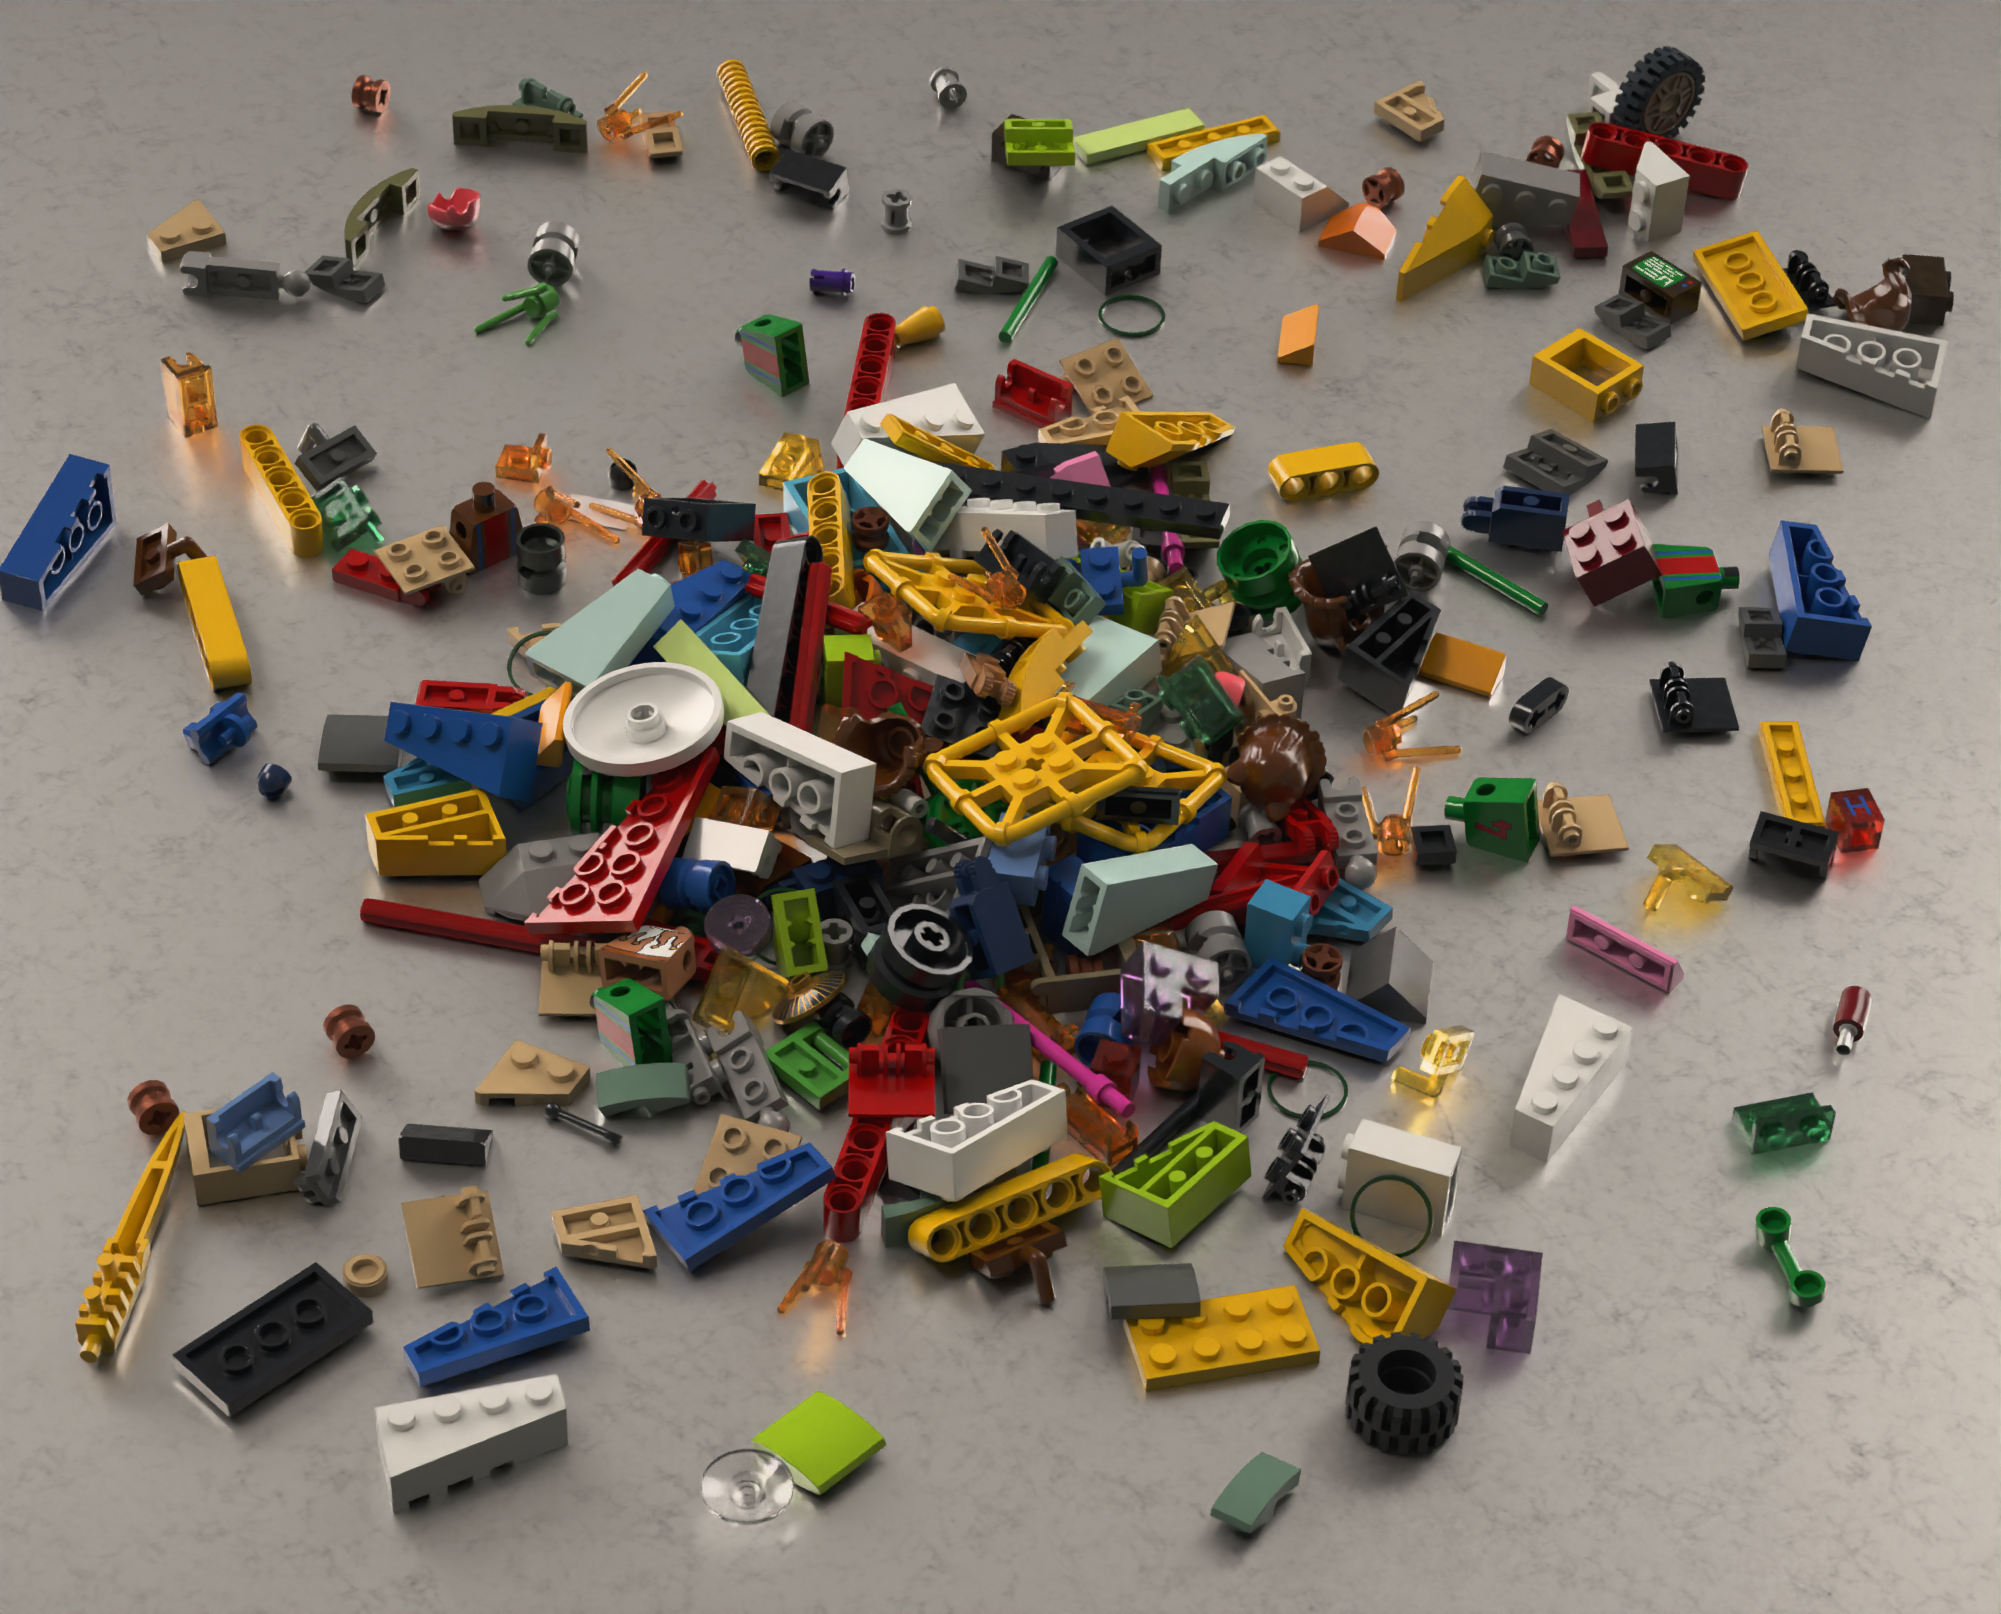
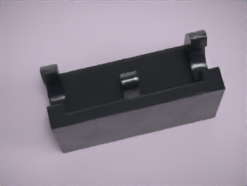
[769,149,850,208]
[1635,421,1678,495]
[973,529,1066,604]
[1748,811,1839,879]
[1196,1042,1265,1133]

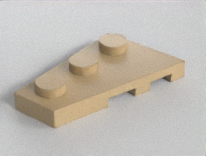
[1038,396,1141,445]

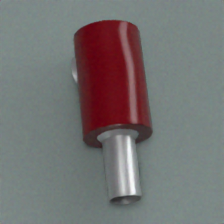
[1833,986,1872,1055]

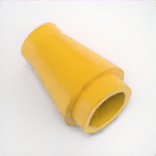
[896,305,945,348]

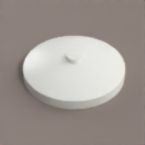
[563,662,725,777]

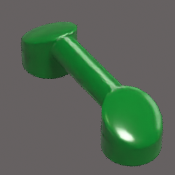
[1756,1207,1826,1307]

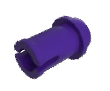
[809,268,855,296]

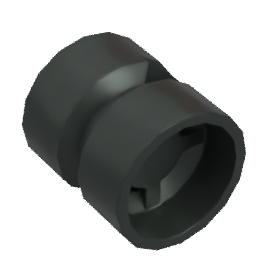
[516,523,567,595]

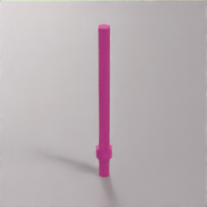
[1150,463,1185,576]
[964,979,1135,1118]

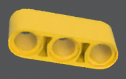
[1267,442,1379,501]

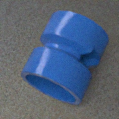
[659,857,736,914]
[1074,993,1143,1072]

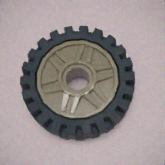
[1613,46,1705,139]

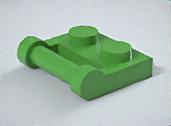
[765,1021,849,1110]

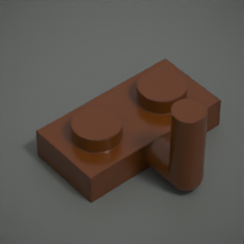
[133,523,208,595]
[968,1221,1067,1304]

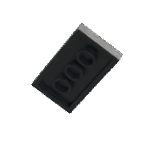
[172,1262,374,1418]

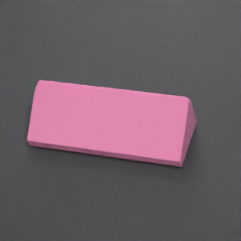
[1566,905,1684,993]

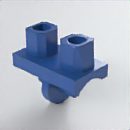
[183,692,258,764]

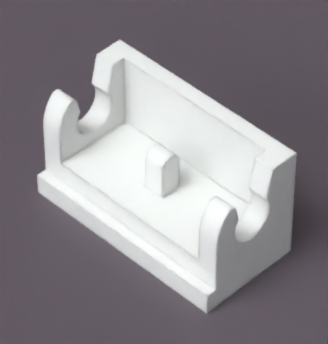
[1252,606,1312,687]
[682,817,782,879]

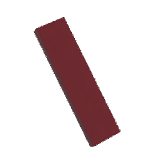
[1564,170,1608,258]

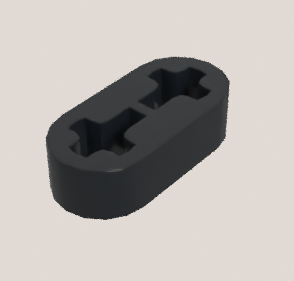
[1509,677,1569,734]

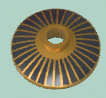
[772,971,847,1024]

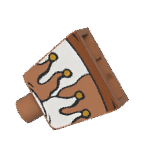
[598,925,696,1001]

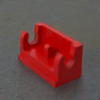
[992,359,1073,429]

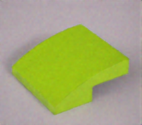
[1004,119,1075,166]
[751,1391,886,1495]

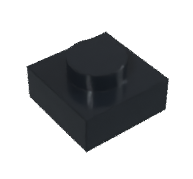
[1409,825,1457,866]

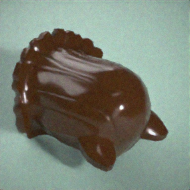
[1833,257,1913,332]
[1288,559,1371,655]
[833,712,944,799]
[1227,713,1327,824]

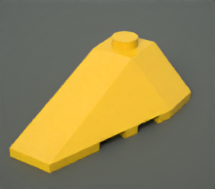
[1106,412,1235,471]

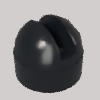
[608,458,638,491]

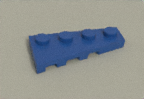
[643,1143,836,1272]

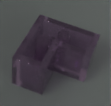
[1120,941,1219,1047]
[1448,1241,1543,1354]

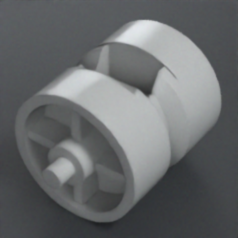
[770,101,834,158]
[528,221,580,286]
[1394,521,1450,591]
[1184,910,1252,989]

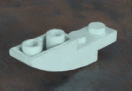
[1158,133,1267,213]

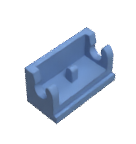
[206,1072,306,1173]

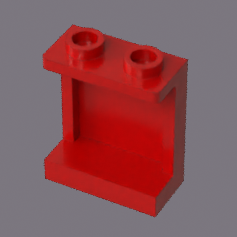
[1210,842,1339,925]

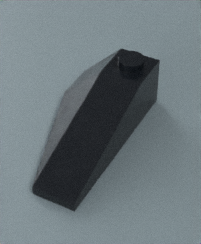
[1001,442,1148,488]

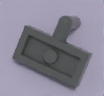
[295,423,377,491]

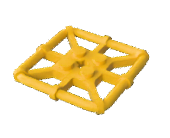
[863,549,1074,640]
[923,692,1148,847]
[1001,719,1228,854]

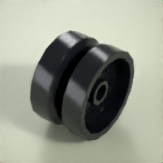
[866,904,973,1012]

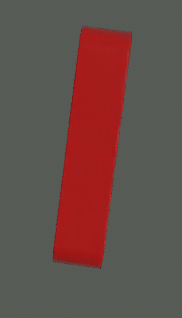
[1581,122,1749,199]

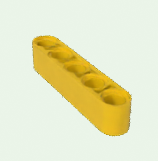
[239,424,324,559]
[807,471,855,610]
[177,555,252,690]
[908,1153,1113,1263]

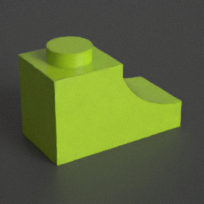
[771,888,828,980]

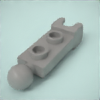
[180,251,310,300]
[1318,777,1378,890]
[707,1010,791,1133]

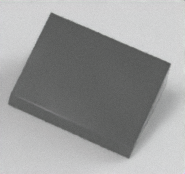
[1346,927,1433,1024]

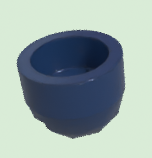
[257,764,292,798]

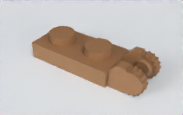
[959,652,1017,708]

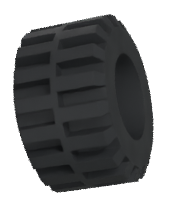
[1345,1332,1464,1455]

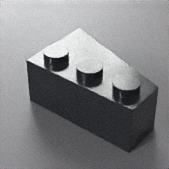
[1337,590,1441,719]

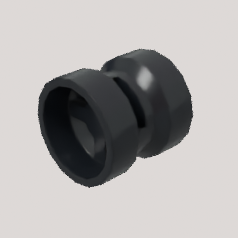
[814,992,872,1050]

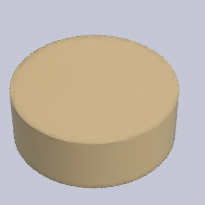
[343,1254,388,1298]

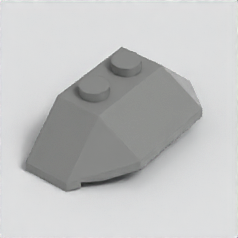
[479,832,602,921]
[883,836,993,916]

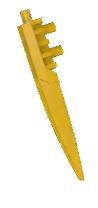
[75,1111,186,1363]

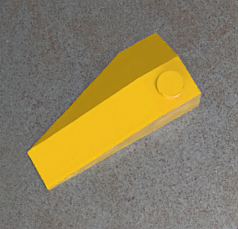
[1396,175,1495,302]
[1283,1208,1457,1344]

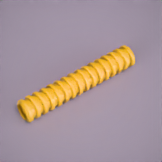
[717,59,780,172]

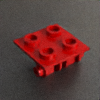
[848,1043,935,1118]

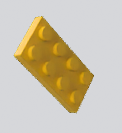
[1693,230,1809,341]
[1123,1285,1320,1391]

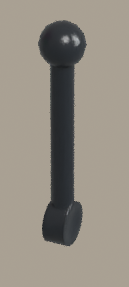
[544,1102,623,1144]

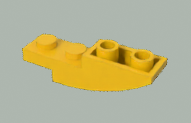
[998,620,1093,734]

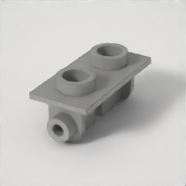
[670,1019,730,1104]

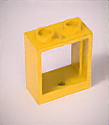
[1529,328,1644,423]

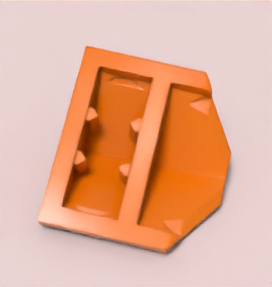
[1318,203,1396,260]

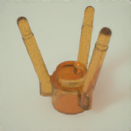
[597,71,684,143]
[589,448,661,530]
[533,486,620,559]
[948,527,1026,611]
[1362,691,1462,762]
[1361,766,1421,856]
[777,1240,853,1336]

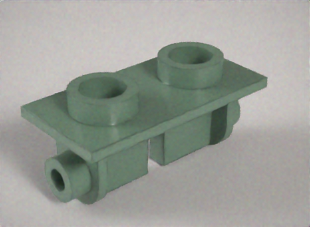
[512,78,583,118]

